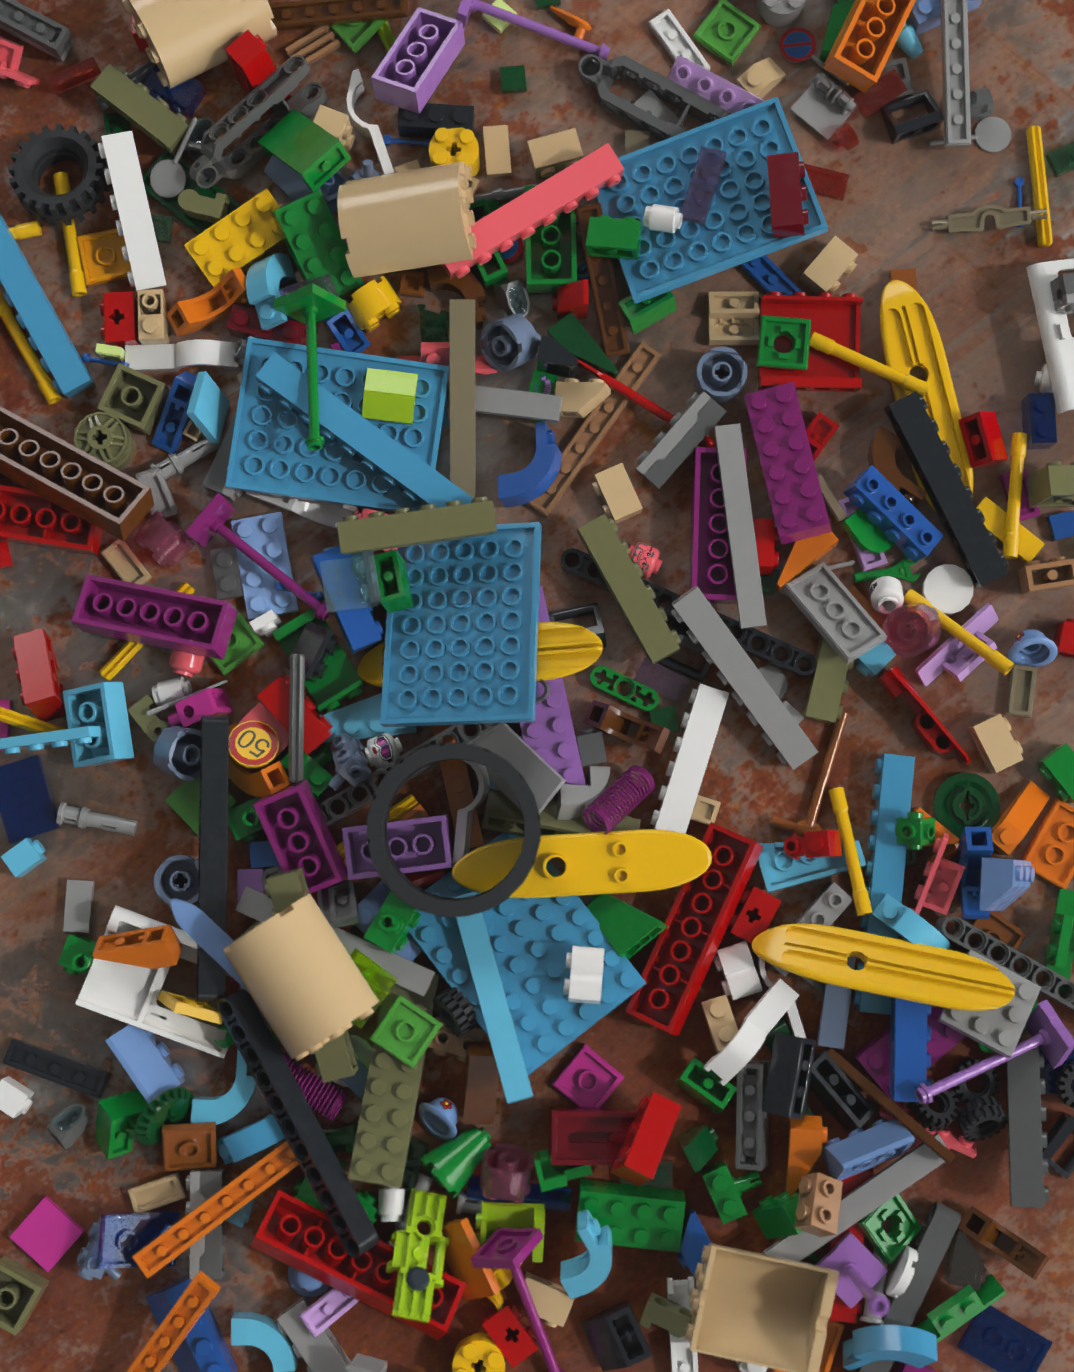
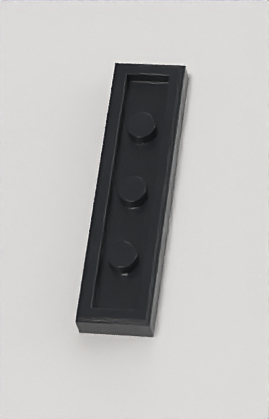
[3,1038,110,1099]

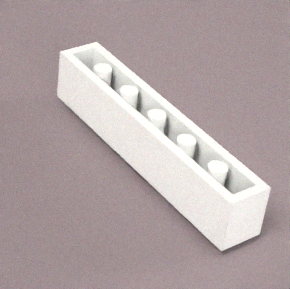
[98,131,167,291]
[650,684,729,834]

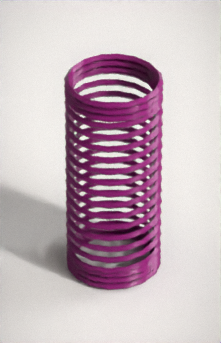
[583,765,655,835]
[283,1053,349,1123]

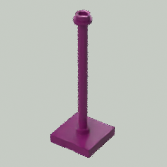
[185,493,333,621]
[471,1228,565,1372]

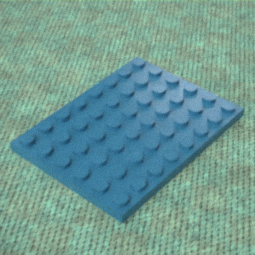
[597,97,828,304]
[225,337,450,512]
[380,522,542,727]
[409,832,646,1076]

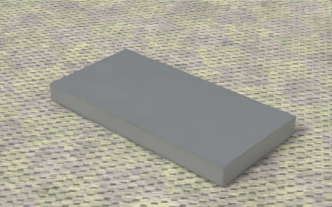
[783,561,888,665]
[471,724,566,815]

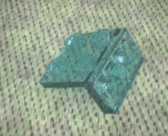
[320,550,381,613]

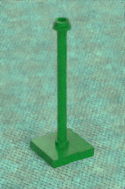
[274,283,347,451]

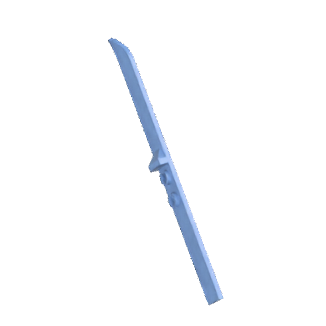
[169,899,368,1100]

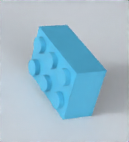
[63,682,134,767]

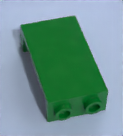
[257,109,351,192]
[272,608,365,713]

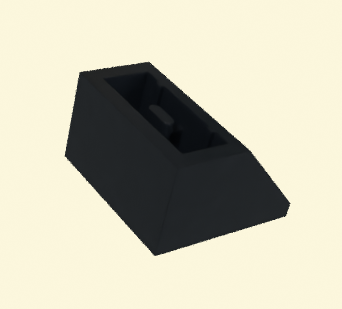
[286,621,339,683]
[581,1299,652,1371]

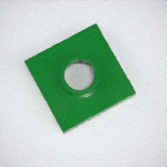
[756,315,811,371]
[857,1194,922,1264]

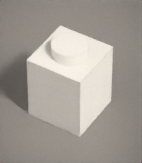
[0,1076,34,1118]

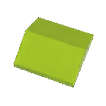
[362,368,418,425]

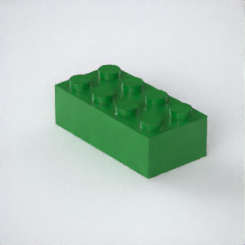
[525,186,577,293]
[270,189,364,297]
[575,1179,685,1252]

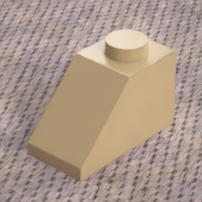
[735,57,786,99]
[524,1271,575,1328]

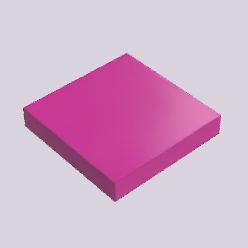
[552,1043,625,1108]
[10,1196,85,1272]

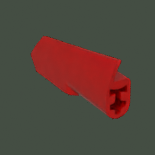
[877,665,971,764]

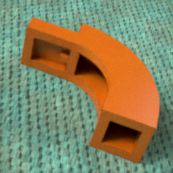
[166,267,247,336]
[228,723,291,797]

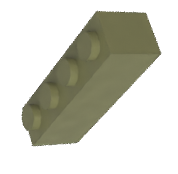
[90,63,190,156]
[802,635,854,724]

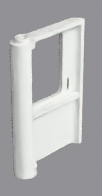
[1026,258,1074,414]
[75,905,247,1059]

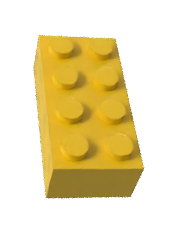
[184,188,286,288]

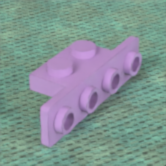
[668,55,765,114]
[915,603,999,686]

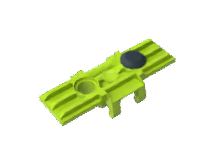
[386,1189,450,1323]

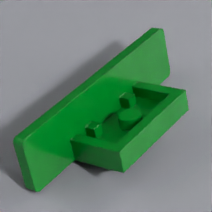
[1042,888,1074,994]
[914,1274,1006,1343]

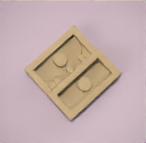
[708,292,760,345]

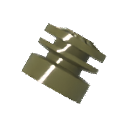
[74,412,136,471]

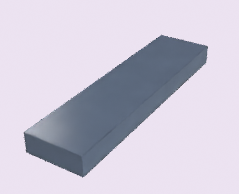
[817,956,856,1049]

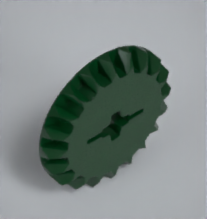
[933,773,1000,838]
[134,1087,194,1146]

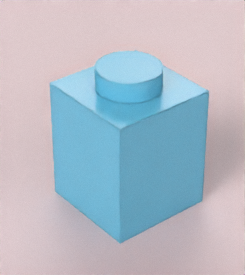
[854,641,897,678]
[1,838,47,877]

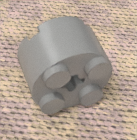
[755,0,806,27]

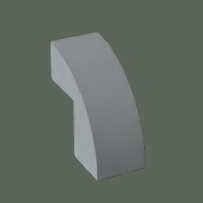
[557,765,610,820]

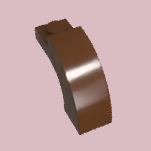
[425,264,486,330]
[868,426,928,505]
[583,700,671,754]
[958,1206,1050,1280]

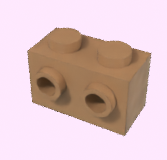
[1017,556,1074,595]
[428,1015,485,1063]
[795,1172,843,1237]

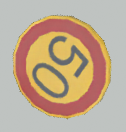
[229,721,279,768]

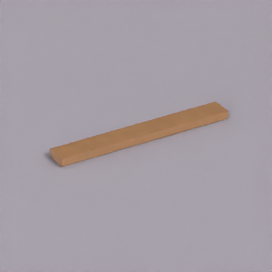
[526,341,662,518]

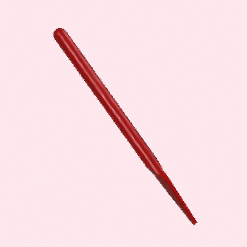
[578,359,714,448]

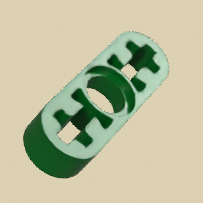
[590,666,659,712]

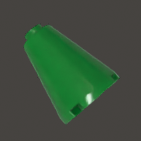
[419,1126,492,1199]

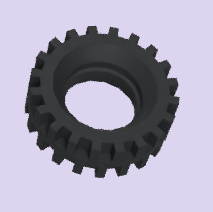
[8,124,111,226]

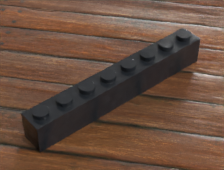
[884,391,1009,588]

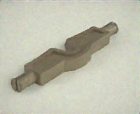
[931,205,1047,233]

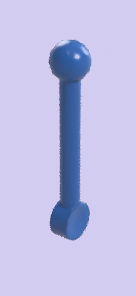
[383,134,431,149]
[1013,177,1025,228]
[82,353,130,367]
[274,583,324,601]

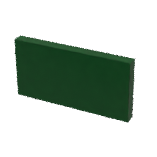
[142,150,241,235]

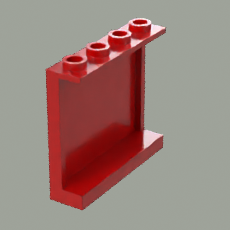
[758,291,864,392]

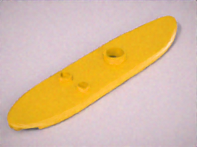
[880,280,974,513]
[357,622,603,687]
[452,829,712,898]
[752,923,1015,1011]

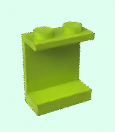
[475,1202,545,1262]

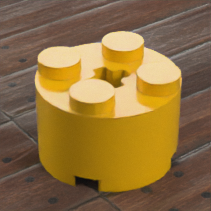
[429,127,480,177]
[345,276,402,333]
[452,1332,506,1372]

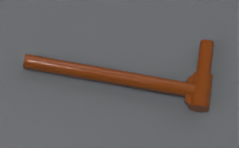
[769,712,848,837]

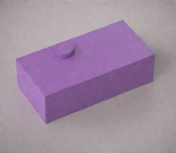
[371,7,465,114]
[342,814,454,880]

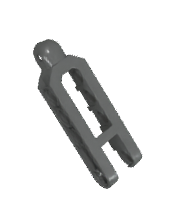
[578,54,730,141]
[189,55,327,189]

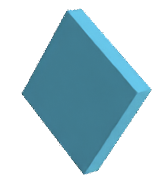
[186,371,230,444]

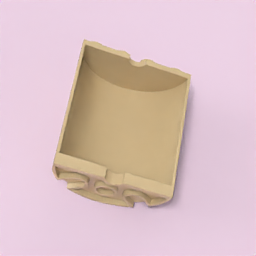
[121,0,277,89]
[337,162,476,278]
[222,894,379,1061]
[685,1243,839,1372]

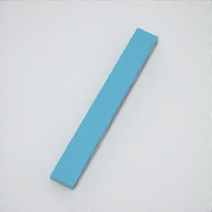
[453,891,533,1104]

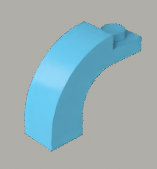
[246,253,296,330]
[872,893,952,950]
[191,1049,258,1125]
[560,1209,612,1299]
[231,1312,298,1372]

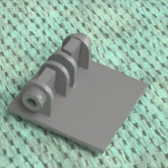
[790,73,860,141]

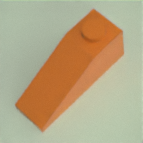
[775,532,839,593]
[991,780,1050,855]
[92,924,182,969]
[786,1115,827,1194]

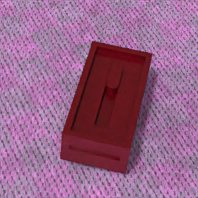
[548,1107,639,1165]

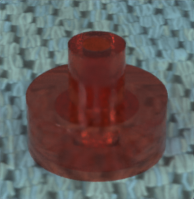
[832,123,859,150]

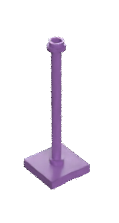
[456,0,610,60]
[914,999,1074,1104]
[816,1231,889,1317]

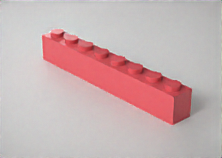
[441,143,624,279]

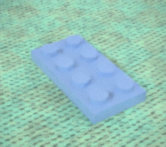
[231,512,299,620]

